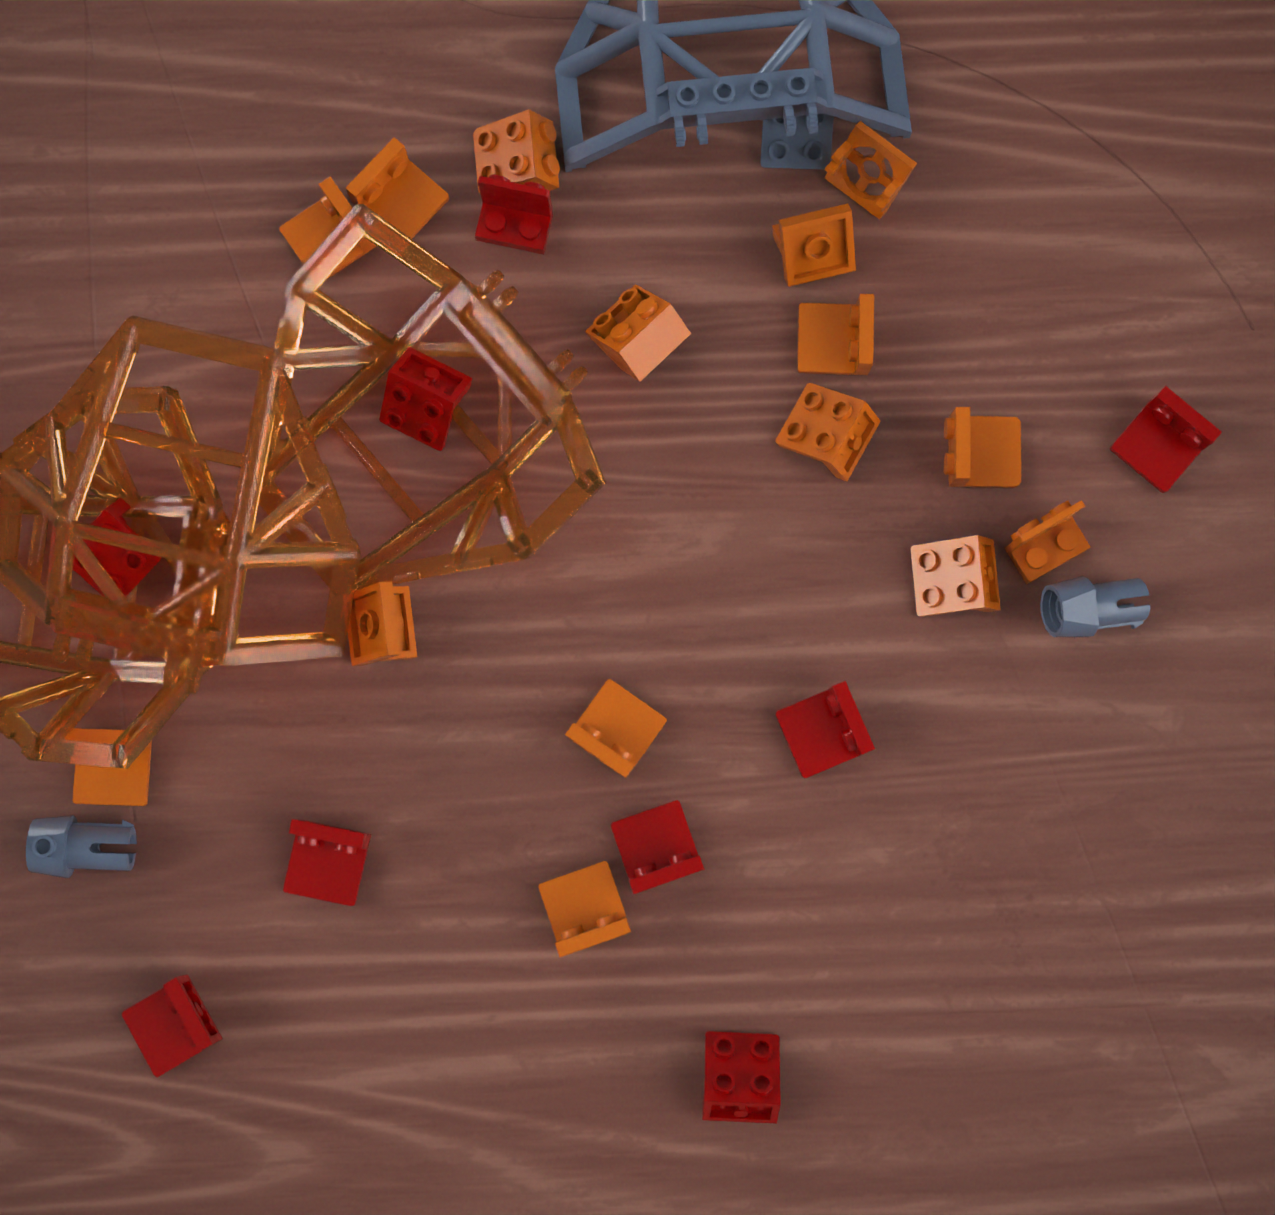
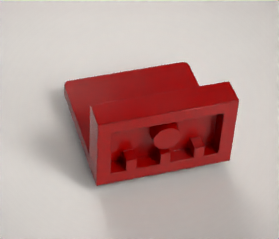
[475,174,553,255]
[379,347,473,451]
[1110,386,1222,493]
[60,497,162,607]
[775,681,875,779]
[611,800,705,895]
[283,819,371,906]
[122,974,223,1077]
[702,1031,781,1124]

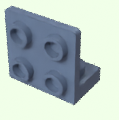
[760,114,834,169]

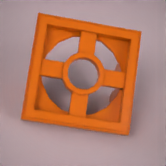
[824,121,917,220]

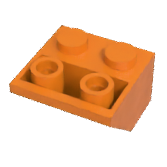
[585,284,691,382]

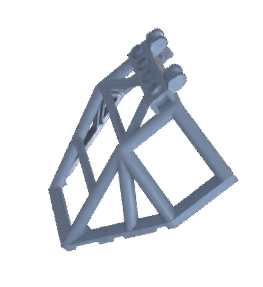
[555,0,912,172]

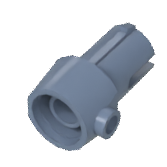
[1040,576,1150,637]
[26,815,137,878]

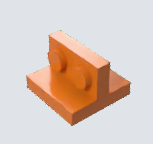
[772,203,856,287]
[344,581,417,666]

